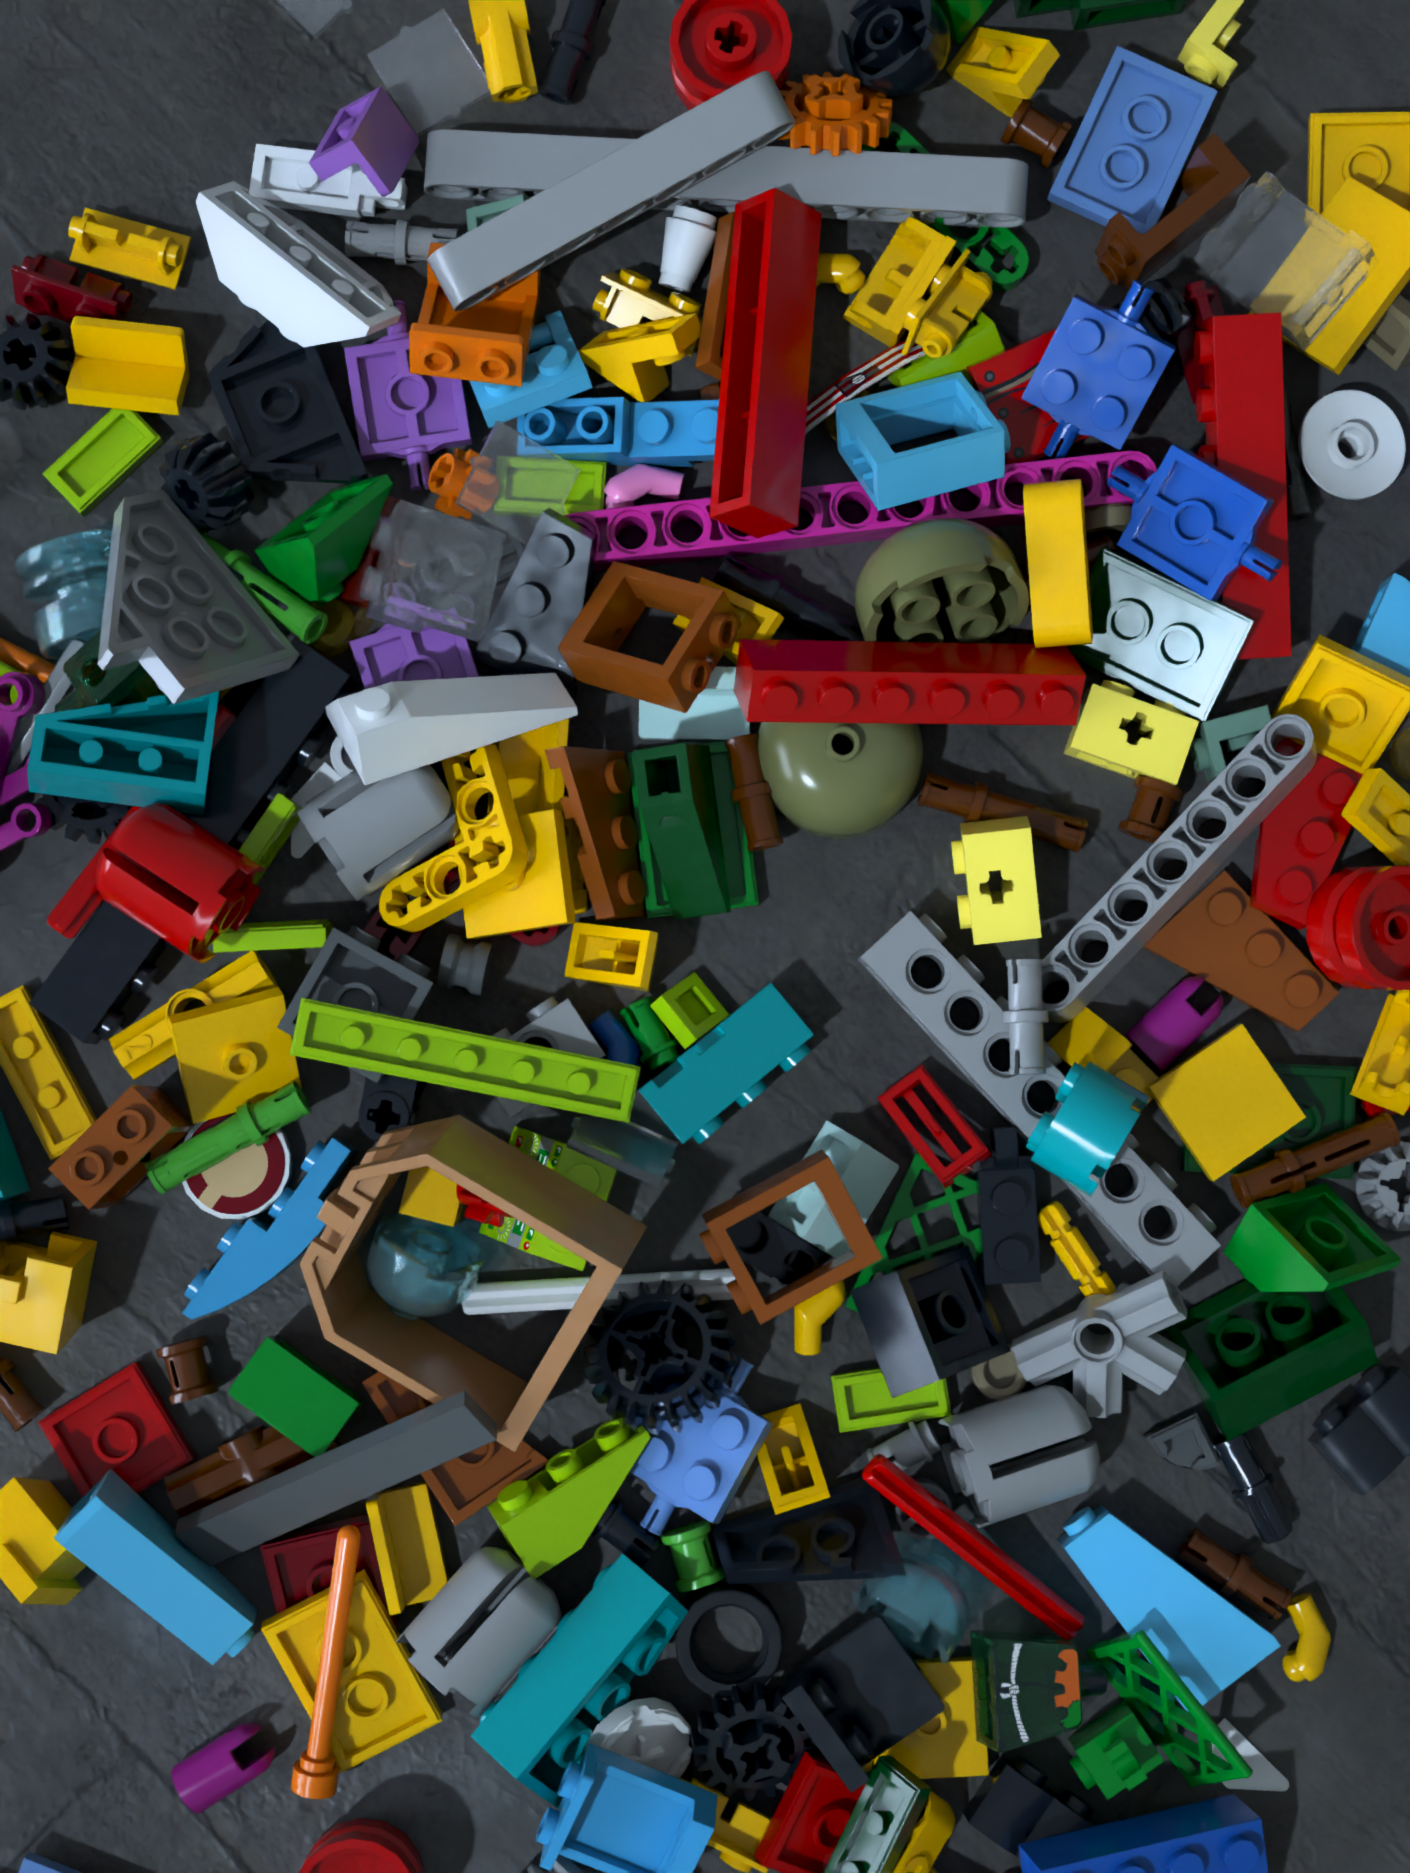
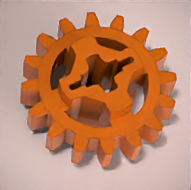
[778,72,892,157]

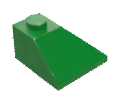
[254,474,393,606]
[1223,1183,1402,1292]

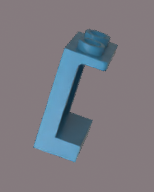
[535,1743,718,1873]

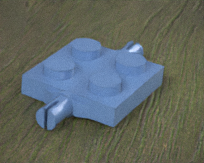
[629,1354,774,1536]

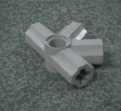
[1011,1270,1187,1418]

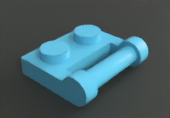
[469,310,593,428]

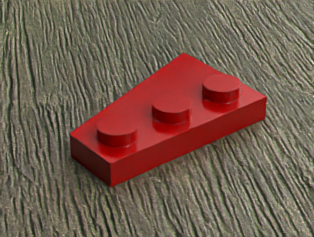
[1250,738,1363,930]

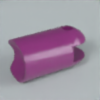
[1125,976,1223,1072]
[171,1722,275,1814]

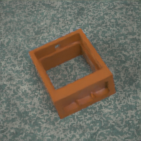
[558,561,741,713]
[48,1085,196,1210]
[699,1149,883,1325]

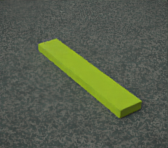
[289,997,640,1123]

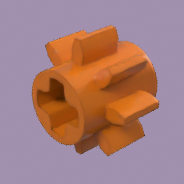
[428,448,498,520]

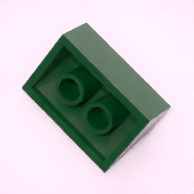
[1164,1280,1378,1441]

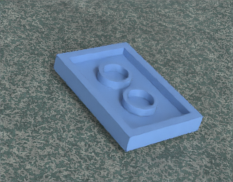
[1047,46,1217,234]

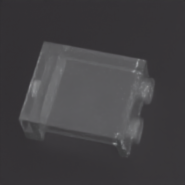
[1194,171,1380,351]

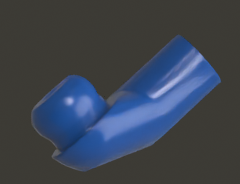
[588,1009,641,1066]

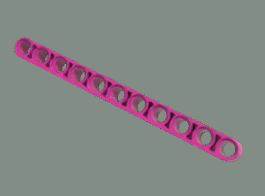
[564,451,1157,572]

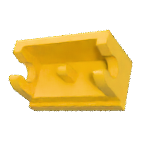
[843,217,956,347]
[1350,990,1410,1116]

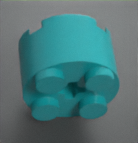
[1026,1061,1150,1197]

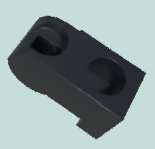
[726,1195,824,1285]

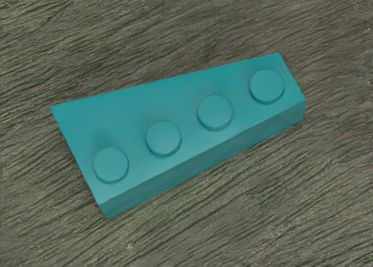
[471,1553,688,1808]

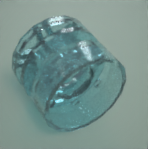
[15,529,112,659]

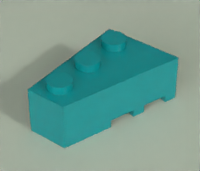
[27,691,219,815]
[638,982,814,1144]

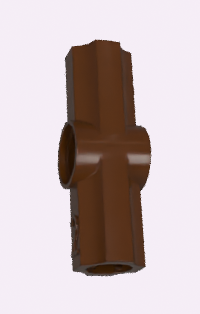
[164,1424,341,1518]

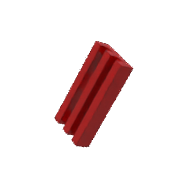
[877,1065,991,1189]

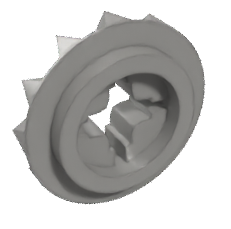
[1356,1141,1410,1231]

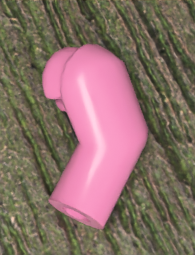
[604,464,685,509]

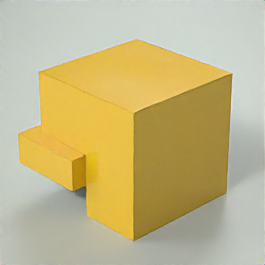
[0,1231,97,1355]
[0,1477,87,1605]

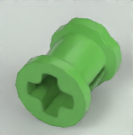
[661,1520,725,1592]

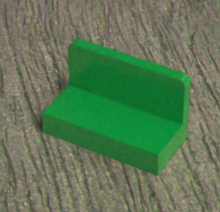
[228,1335,366,1457]

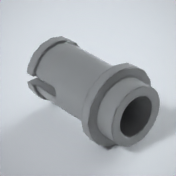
[865,1419,942,1470]

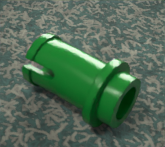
[620,996,681,1072]

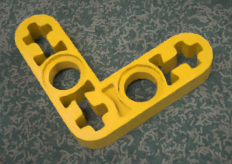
[379,743,528,932]

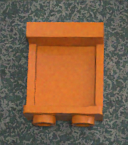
[409,242,541,387]

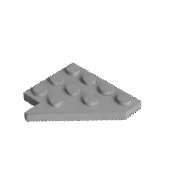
[97,490,300,704]

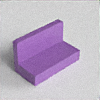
[309,86,419,197]

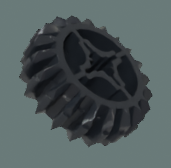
[583,1279,738,1436]

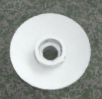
[1298,390,1406,500]

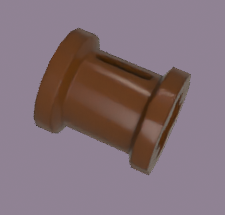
[1000,99,1073,169]
[1118,776,1184,844]
[155,1335,219,1404]

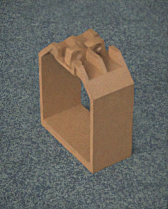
[300,1115,647,1452]

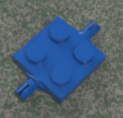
[1021,279,1176,459]
[1107,444,1283,601]

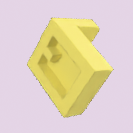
[1177,0,1244,90]

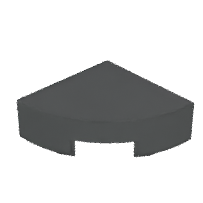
[1143,1411,1221,1470]

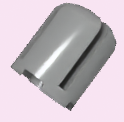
[297,764,460,901]
[938,1385,1100,1529]
[396,1546,561,1718]

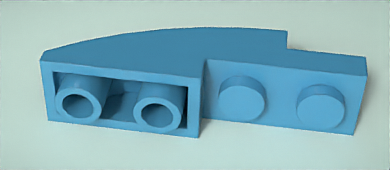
[516,397,719,467]
[182,1137,357,1320]

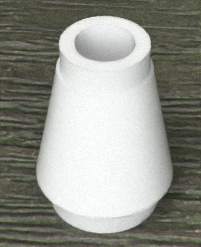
[658,205,717,293]

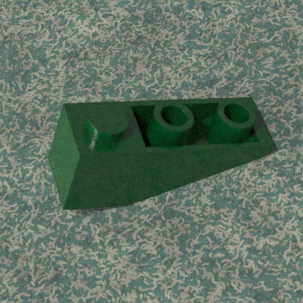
[632,742,731,920]

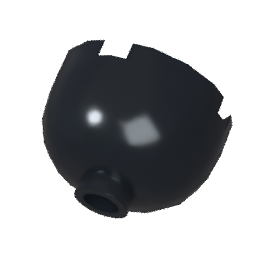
[838,0,951,97]

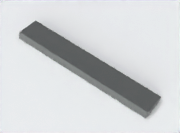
[175,1390,497,1567]

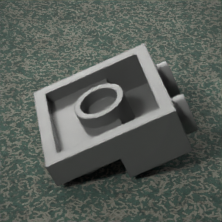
[277,925,437,1084]

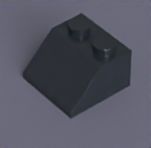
[850,1245,1011,1398]

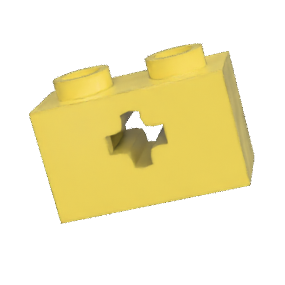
[1063,680,1199,786]
[951,816,1042,945]

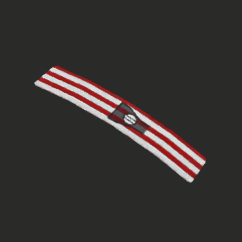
[805,340,926,435]

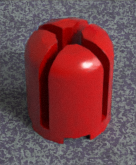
[96,803,266,963]

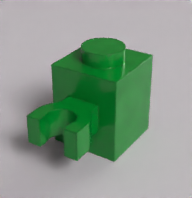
[1068,1700,1165,1800]

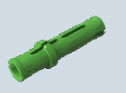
[196,528,328,645]
[145,1081,312,1195]

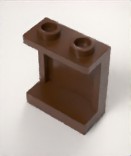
[1095,133,1251,292]

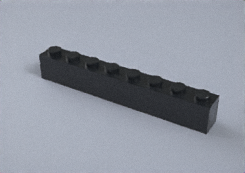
[29,637,357,1045]

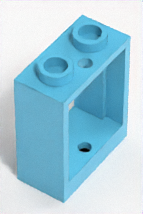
[835,371,1011,511]

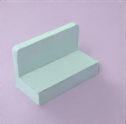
[638,666,750,741]
[768,1121,899,1258]

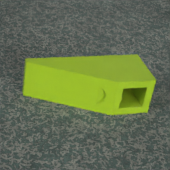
[486,1417,651,1579]

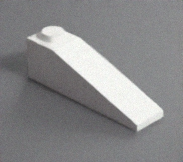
[325,673,578,785]

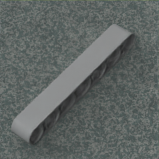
[427,71,796,312]
[1041,714,1317,1023]

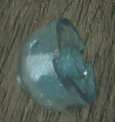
[367,1213,484,1319]
[852,1552,970,1663]

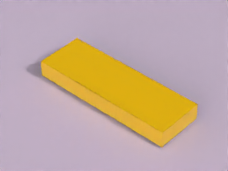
[0,985,97,1160]

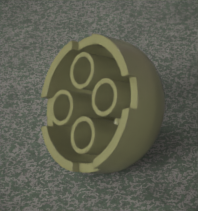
[855,518,1029,644]
[758,722,923,839]

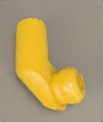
[816,253,865,294]
[794,1280,846,1356]
[1282,1593,1331,1682]

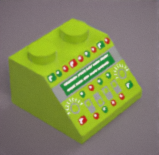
[479,1126,621,1271]

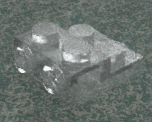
[359,499,506,642]

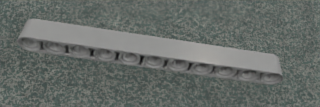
[424,129,1029,228]

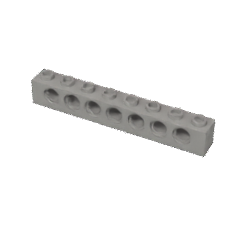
[858,911,1221,1286]

